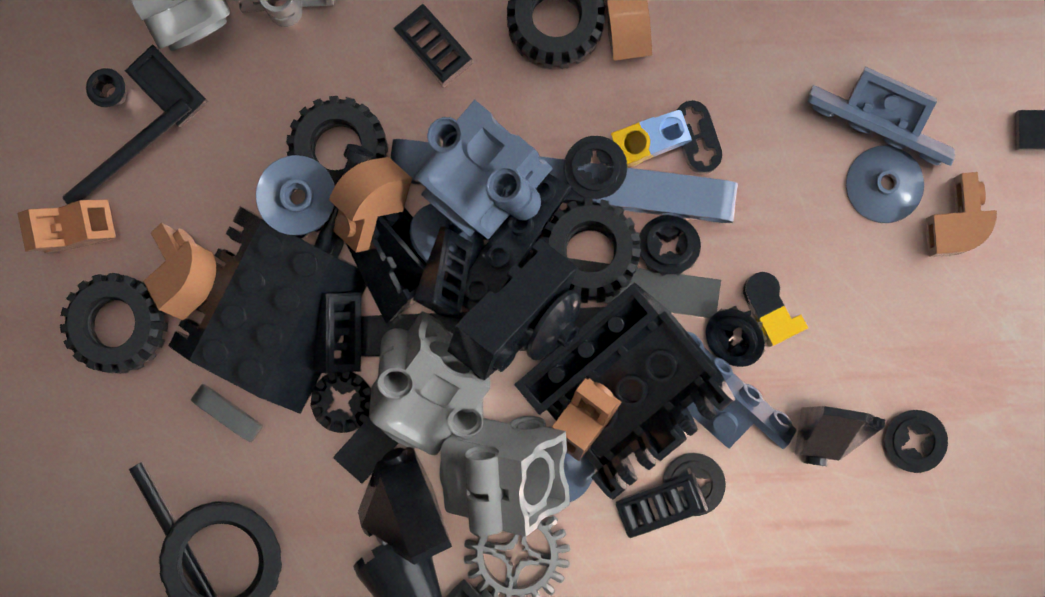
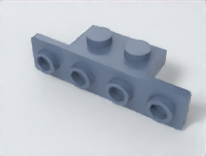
[808,66,955,166]
[687,331,797,449]

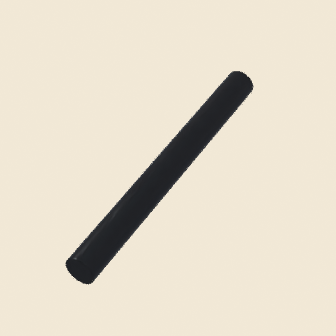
[62,98,192,205]
[129,462,218,597]

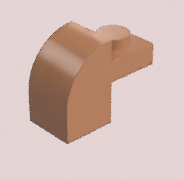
[604,0,652,61]
[329,157,412,252]
[926,172,997,257]
[17,199,116,253]
[143,223,216,320]
[551,378,621,461]

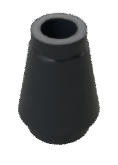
[86,68,126,107]

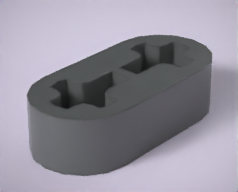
[191,384,263,443]

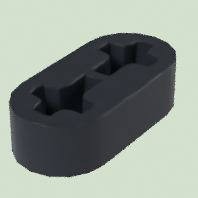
[676,100,722,174]

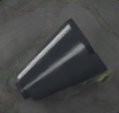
[353,544,442,597]

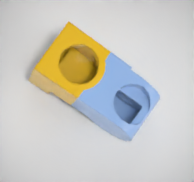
[611,110,692,168]

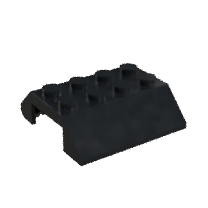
[168,206,367,414]
[514,282,735,500]

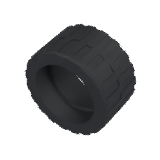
[159,501,282,597]

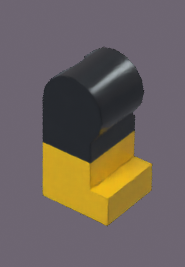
[743,272,808,347]

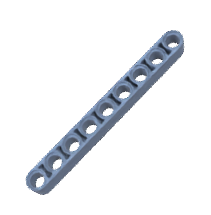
[390,139,738,223]

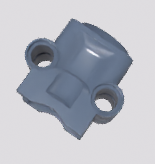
[414,99,553,239]

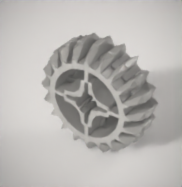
[463,516,570,597]

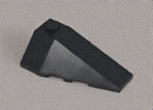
[794,406,885,467]
[358,447,452,565]

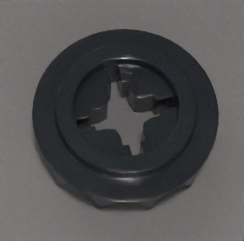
[564,136,627,200]
[639,215,701,276]
[706,306,768,367]
[310,372,371,433]
[883,410,948,473]
[663,453,726,516]

